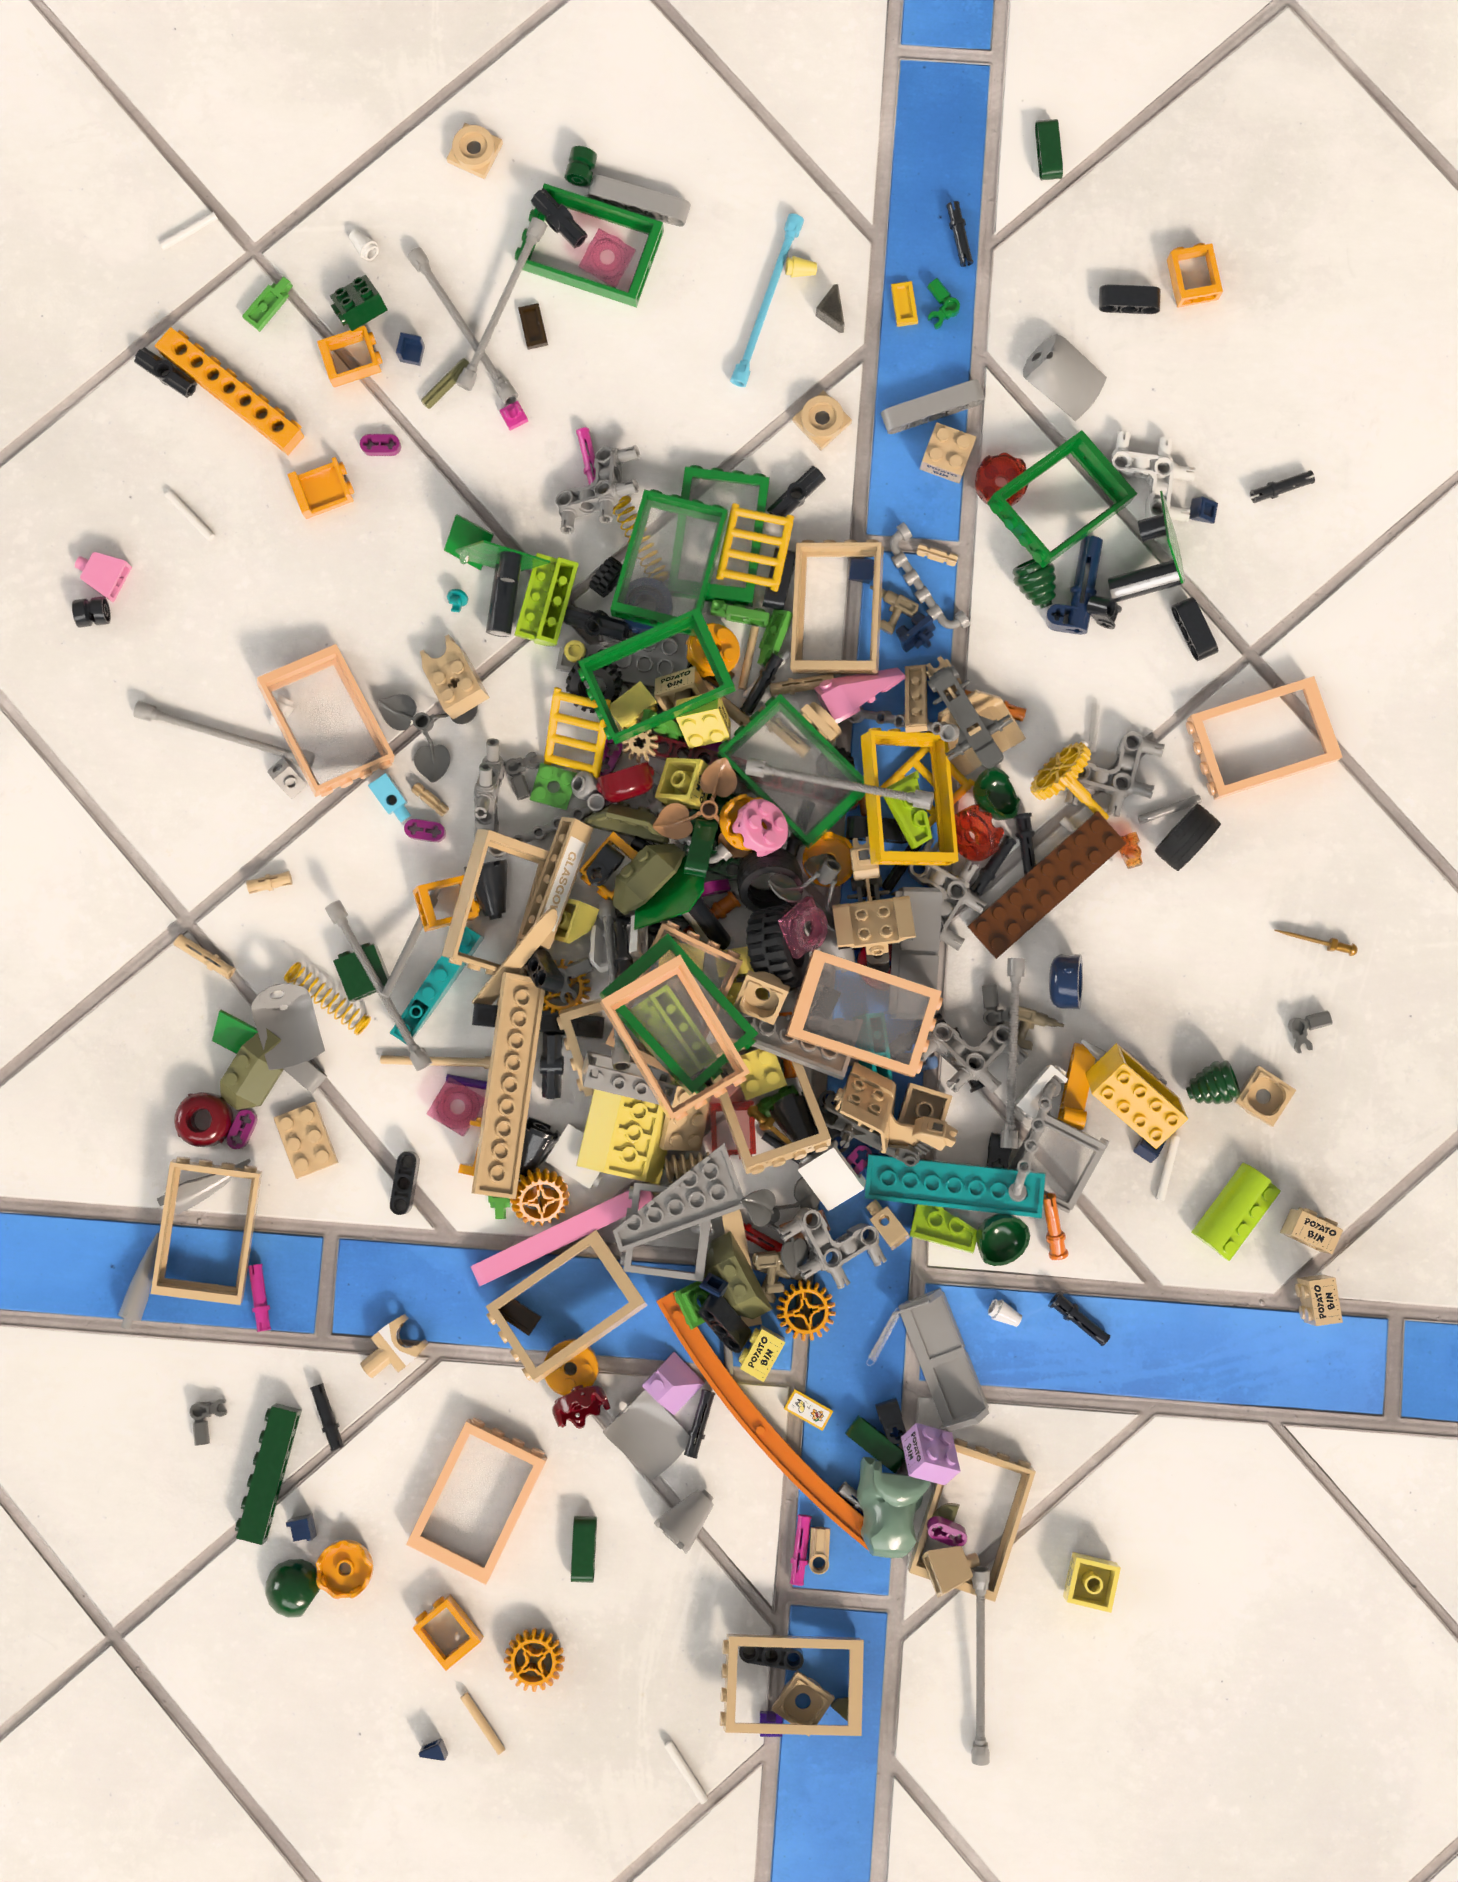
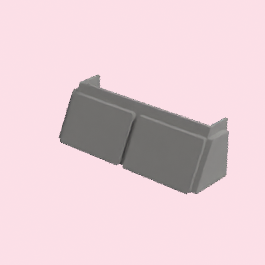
[884,887,942,1021]
[892,1288,989,1432]

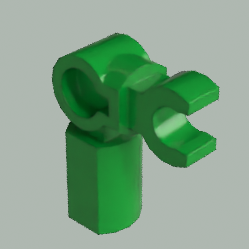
[927,278,960,329]

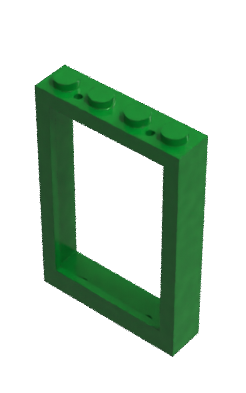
[515,183,664,308]
[987,430,1138,568]
[577,607,736,745]

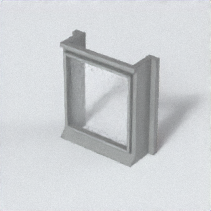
[1009,1111,1109,1213]

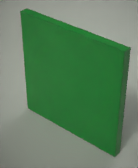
[444,514,494,571]
[212,1010,258,1054]

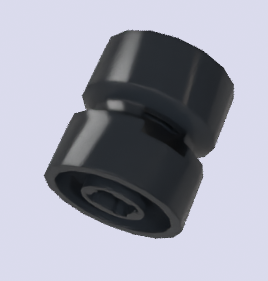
[72,596,111,628]

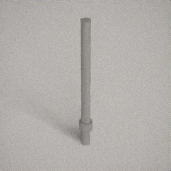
[381,881,442,998]

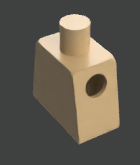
[866,1200,910,1251]
[922,1546,980,1598]

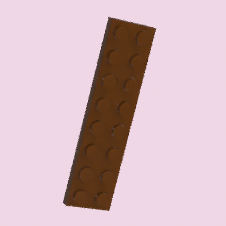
[967,811,1127,959]

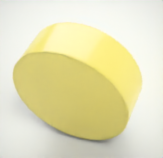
[564,640,586,663]

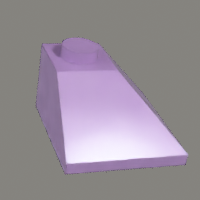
[642,1352,705,1415]

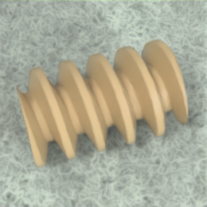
[665,1152,709,1183]

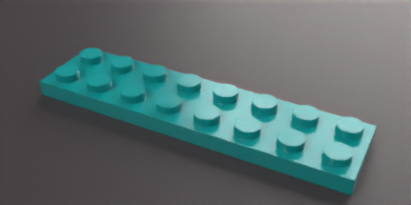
[865,1154,1046,1218]

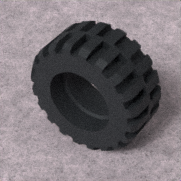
[746,904,810,990]

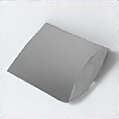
[1023,334,1107,421]
[251,984,325,1070]
[603,1390,689,1481]

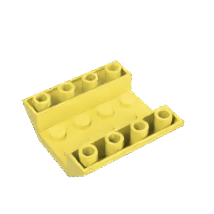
[576,1089,668,1184]

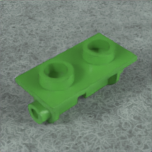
[755,1085,799,1117]

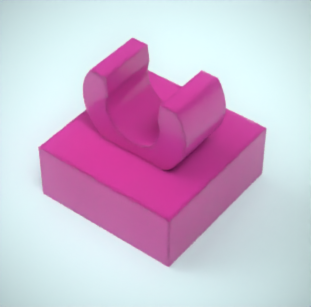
[499,401,528,431]

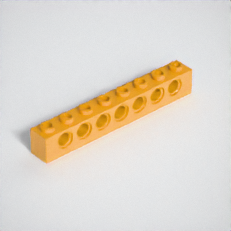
[155,327,304,455]

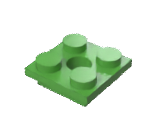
[529,763,578,811]
[673,1281,710,1329]

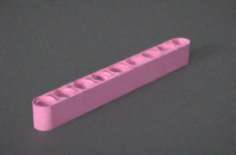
[470,1190,655,1287]

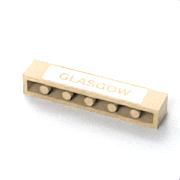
[518,817,594,950]

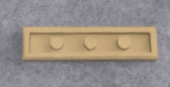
[905,665,928,733]

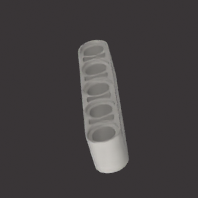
[587,175,691,227]
[881,379,985,434]

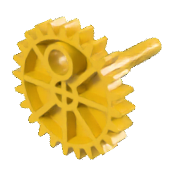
[1030,742,1109,820]

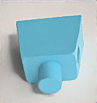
[368,773,411,823]

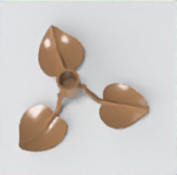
[653,757,754,858]

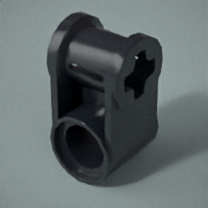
[1087,595,1122,629]
[587,843,625,886]
[986,1132,1012,1169]
[875,1398,906,1444]

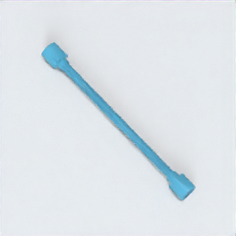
[730,213,804,387]

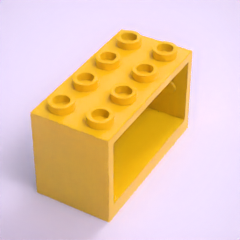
[1085,1043,1188,1149]

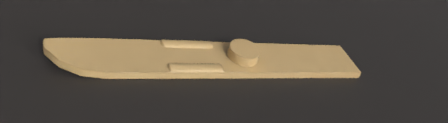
[472,907,558,1005]
[722,1209,762,1327]

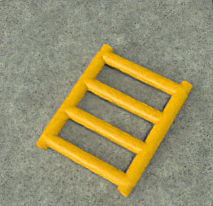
[716,503,794,592]
[544,687,611,778]
[879,747,975,827]

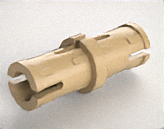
[246,871,293,894]

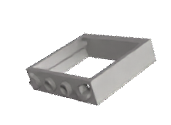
[581,1051,677,1106]
[620,1181,711,1282]

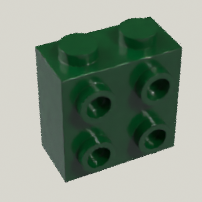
[330,275,388,331]
[333,942,390,1002]

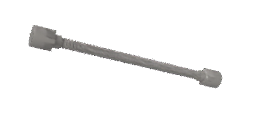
[456,217,548,391]
[407,247,518,405]
[133,701,315,768]
[745,757,934,810]
[325,900,432,1071]
[598,900,631,1071]
[1000,958,1025,1149]
[971,1567,990,1766]

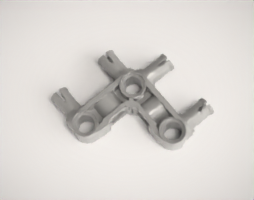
[555,445,640,534]
[1064,731,1165,817]
[474,738,505,850]
[908,839,987,951]
[920,1022,1029,1093]
[777,1207,887,1289]

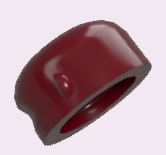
[596,762,654,803]
[174,1092,233,1147]

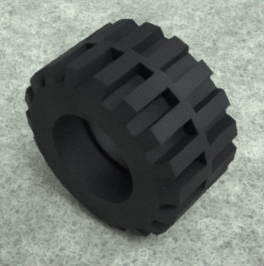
[566,654,623,713]

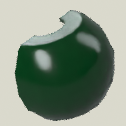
[973,767,1020,820]
[976,1214,1030,1266]
[265,1559,320,1618]

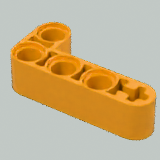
[1057,1043,1096,1131]

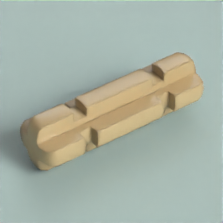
[916,543,958,566]
[411,783,449,817]

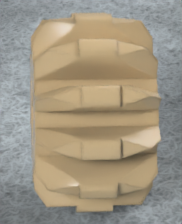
[622,729,659,763]

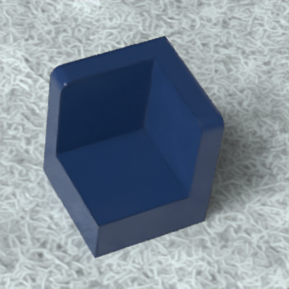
[396,332,425,366]
[286,1513,317,1542]

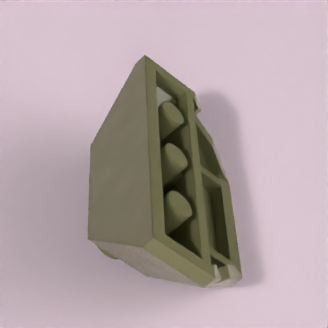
[584,802,670,844]
[613,843,686,915]
[220,1028,283,1110]
[704,1231,773,1319]

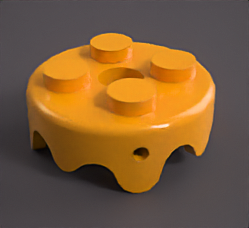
[685,623,740,677]
[719,794,767,851]
[802,832,853,888]
[544,1339,599,1396]
[316,1540,374,1599]

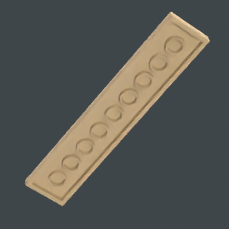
[471,972,545,1199]

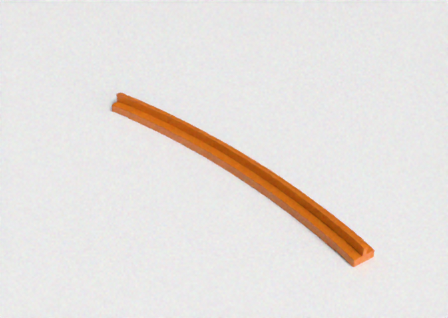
[656,1290,869,1551]

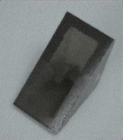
[816,284,845,333]

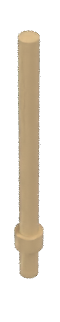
[380,1055,491,1069]

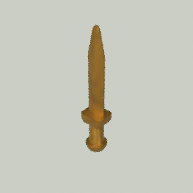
[1274,930,1358,956]
[747,1105,792,1145]

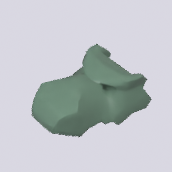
[857,1457,931,1558]

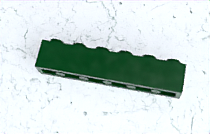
[235,1403,302,1545]

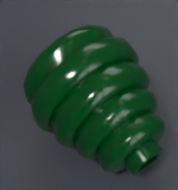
[1012,559,1056,609]
[1186,1061,1241,1104]

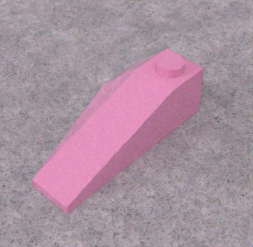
[814,667,906,723]

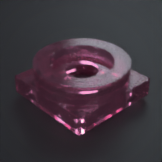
[579,228,636,288]
[778,896,828,959]
[426,1077,485,1137]

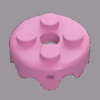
[732,799,788,857]

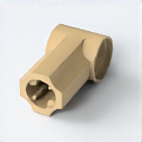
[808,1526,830,1575]

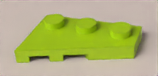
[883,770,932,849]
[909,1204,977,1254]

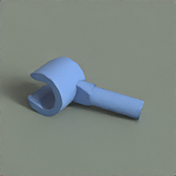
[916,1056,938,1074]

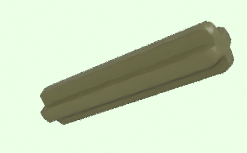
[421,358,470,409]

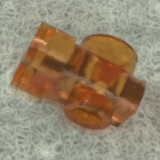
[1119,832,1143,869]

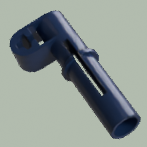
[1046,536,1103,635]

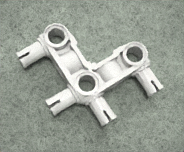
[1110,431,1196,522]

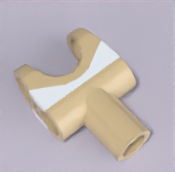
[360,1314,429,1378]

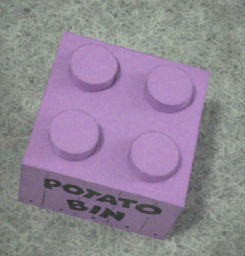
[901,1423,961,1485]

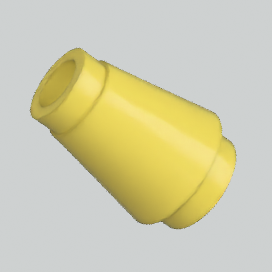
[785,256,817,277]

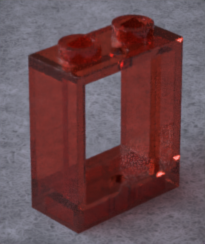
[710,1101,756,1159]

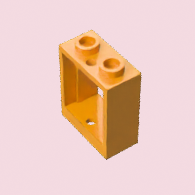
[1167,243,1223,308]
[317,326,383,387]
[579,832,638,901]
[413,875,480,932]
[412,1594,484,1671]

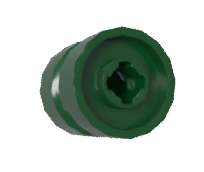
[564,146,598,187]

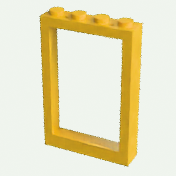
[860,728,959,866]

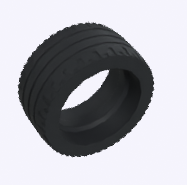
[1155,803,1221,871]
[737,848,803,912]

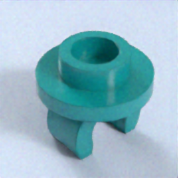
[447,589,468,612]

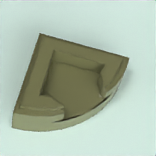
[932,1503,960,1522]
[830,1697,848,1721]

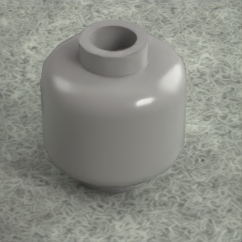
[571,771,601,801]

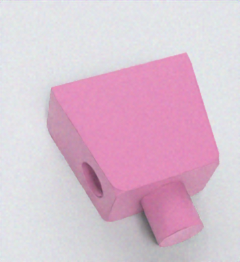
[75,552,132,603]

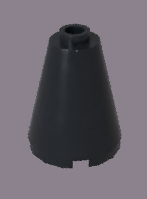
[464,859,507,920]
[769,1092,818,1156]
[519,1117,561,1180]

